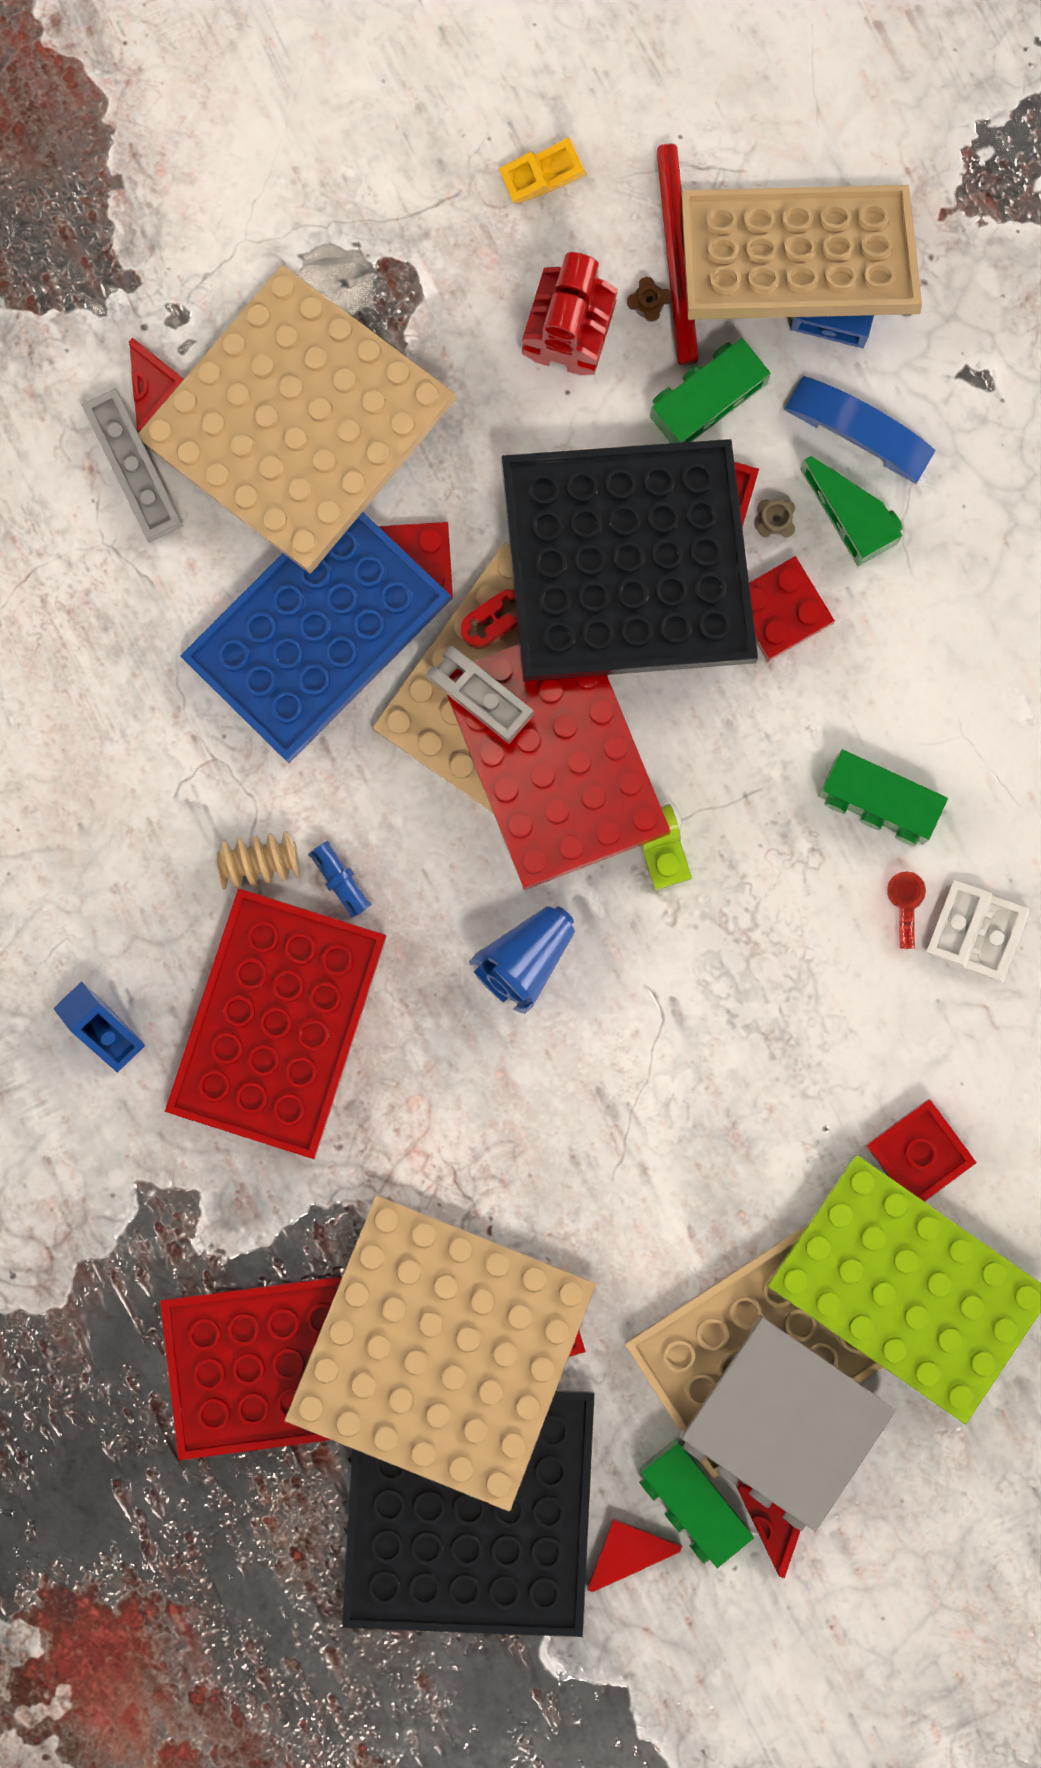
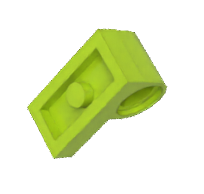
[640,804,692,891]

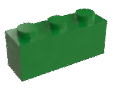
[650,338,771,443]
[818,749,948,846]
[639,1438,754,1569]

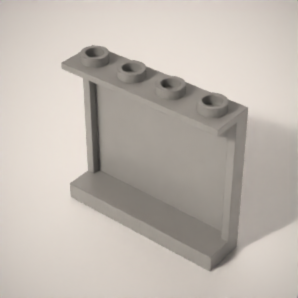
[679,1315,896,1532]

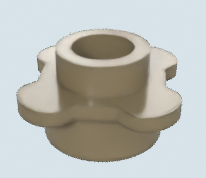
[757,500,795,538]

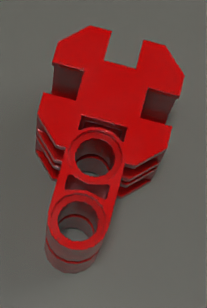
[522,252,618,375]

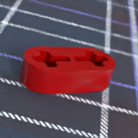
[461,589,518,649]

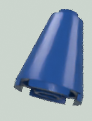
[469,906,575,1014]

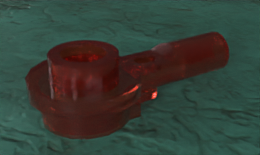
[887,871,926,949]

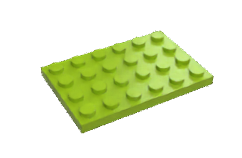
[766,1155,1041,1425]

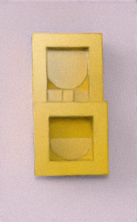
[499,137,587,204]

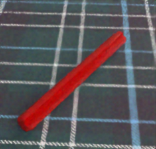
[657,143,699,365]

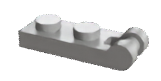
[425,646,534,744]

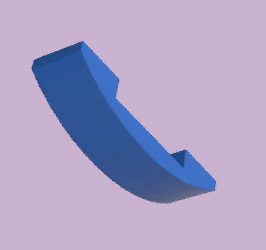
[784,376,936,484]

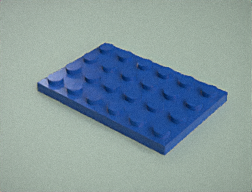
[180,512,452,763]

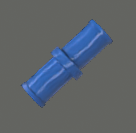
[308,841,372,919]

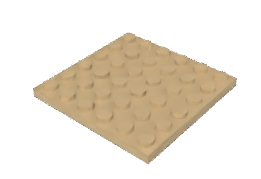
[138,264,457,574]
[285,1195,596,1511]

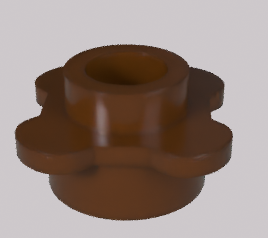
[627,277,672,322]

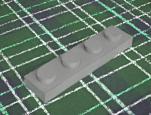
[81,388,183,543]

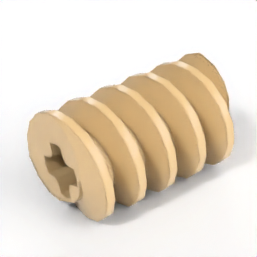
[217,831,301,890]

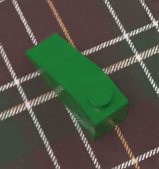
[800,456,903,567]

